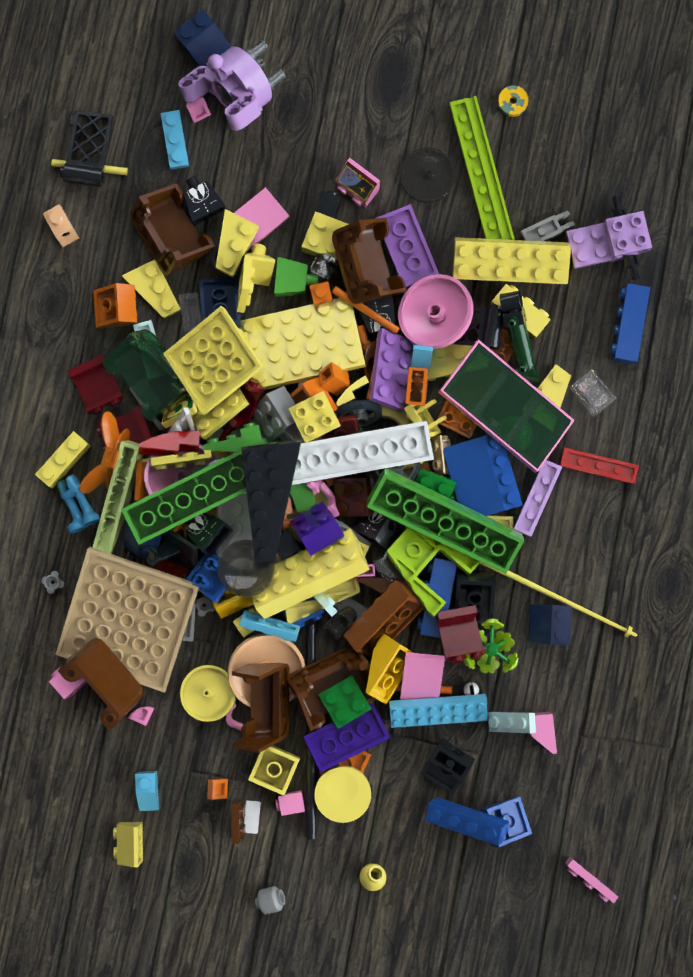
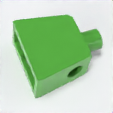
[274,257,318,297]

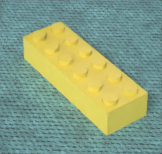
[452,237,571,284]
[246,528,370,619]

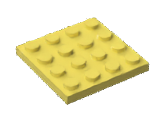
[163,306,264,415]

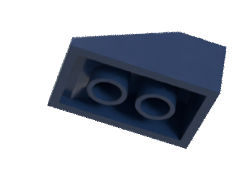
[173,9,231,67]
[199,277,241,329]

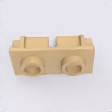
[431,435,451,475]

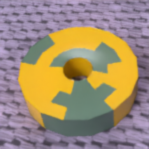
[498,85,528,117]

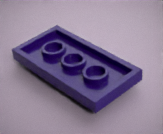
[303,703,390,773]

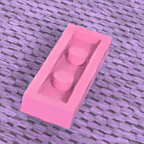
[565,857,618,903]

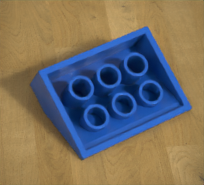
[443,431,522,516]

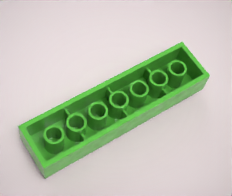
[121,438,267,545]
[367,468,524,574]

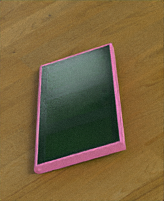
[438,339,574,473]

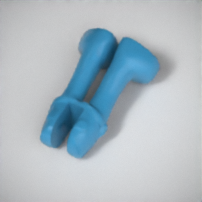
[57,474,100,534]

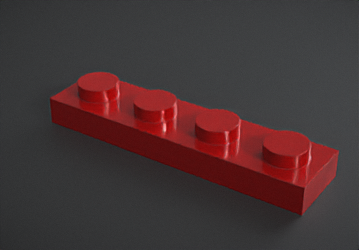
[559,447,639,485]

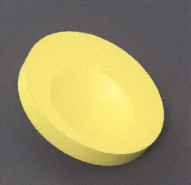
[180,665,236,722]
[315,765,371,823]

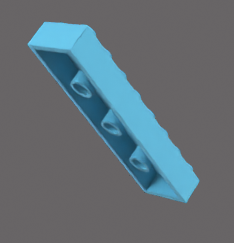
[389,694,488,728]

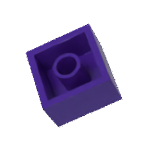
[290,502,344,556]

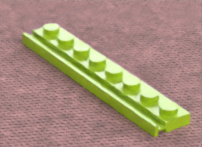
[449,96,515,240]

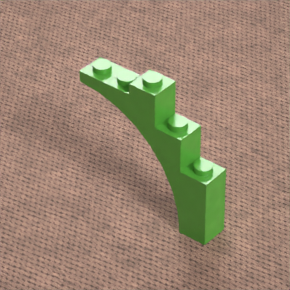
[203,423,316,513]

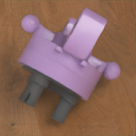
[178,40,286,131]

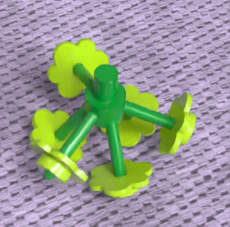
[463,619,518,673]

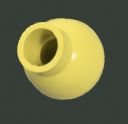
[360,864,386,891]

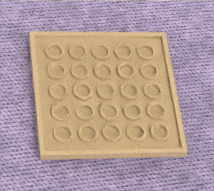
[55,547,199,693]

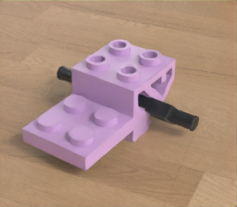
[566,196,652,280]

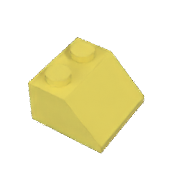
[113,822,143,867]

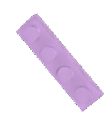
[513,460,562,537]

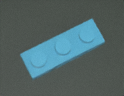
[161,110,189,170]
[239,610,300,642]

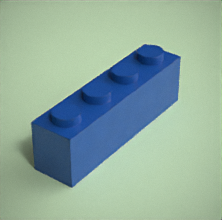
[610,283,650,365]
[417,558,457,638]
[425,797,509,846]

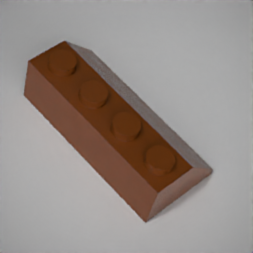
[344,581,424,657]

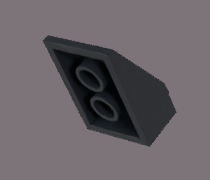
[454,570,496,633]

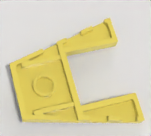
[276,550,360,623]

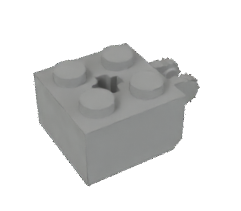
[253,386,300,442]

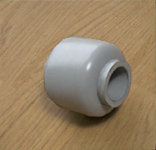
[255,886,285,915]

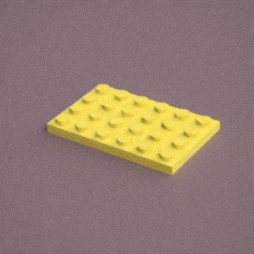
[241,298,366,390]

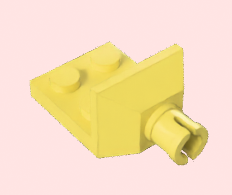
[237,244,275,313]

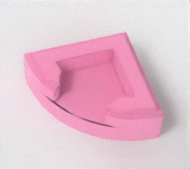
[128,706,154,726]

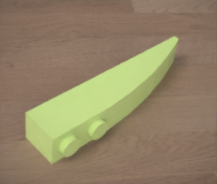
[93,440,143,554]

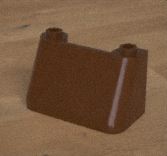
[130,183,215,275]
[332,218,407,304]
[58,638,144,731]
[287,646,377,731]

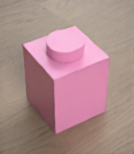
[275,790,305,816]

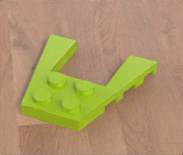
[386,527,480,618]

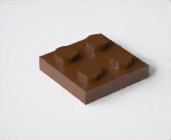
[333,477,373,517]
[231,799,246,844]

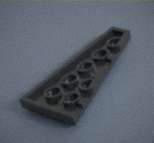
[241,440,301,563]

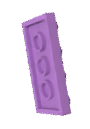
[375,204,439,288]
[369,328,413,412]

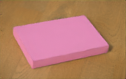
[222,187,290,253]
[400,652,445,700]

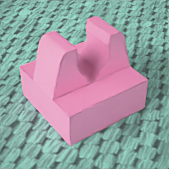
[186,97,211,123]

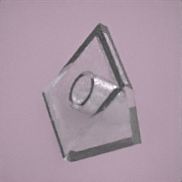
[570,369,616,417]

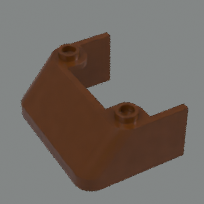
[232,662,290,753]

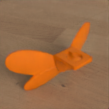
[79,412,130,494]

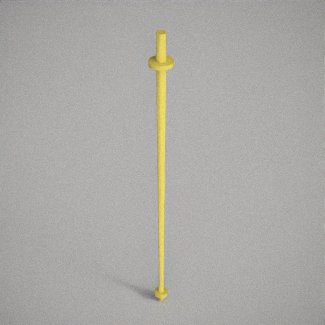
[406,526,637,638]

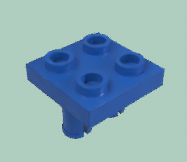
[186,553,240,603]

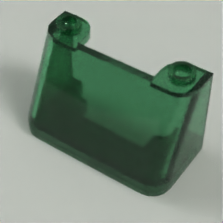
[102,329,188,421]

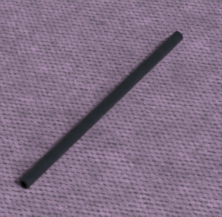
[306,625,316,840]

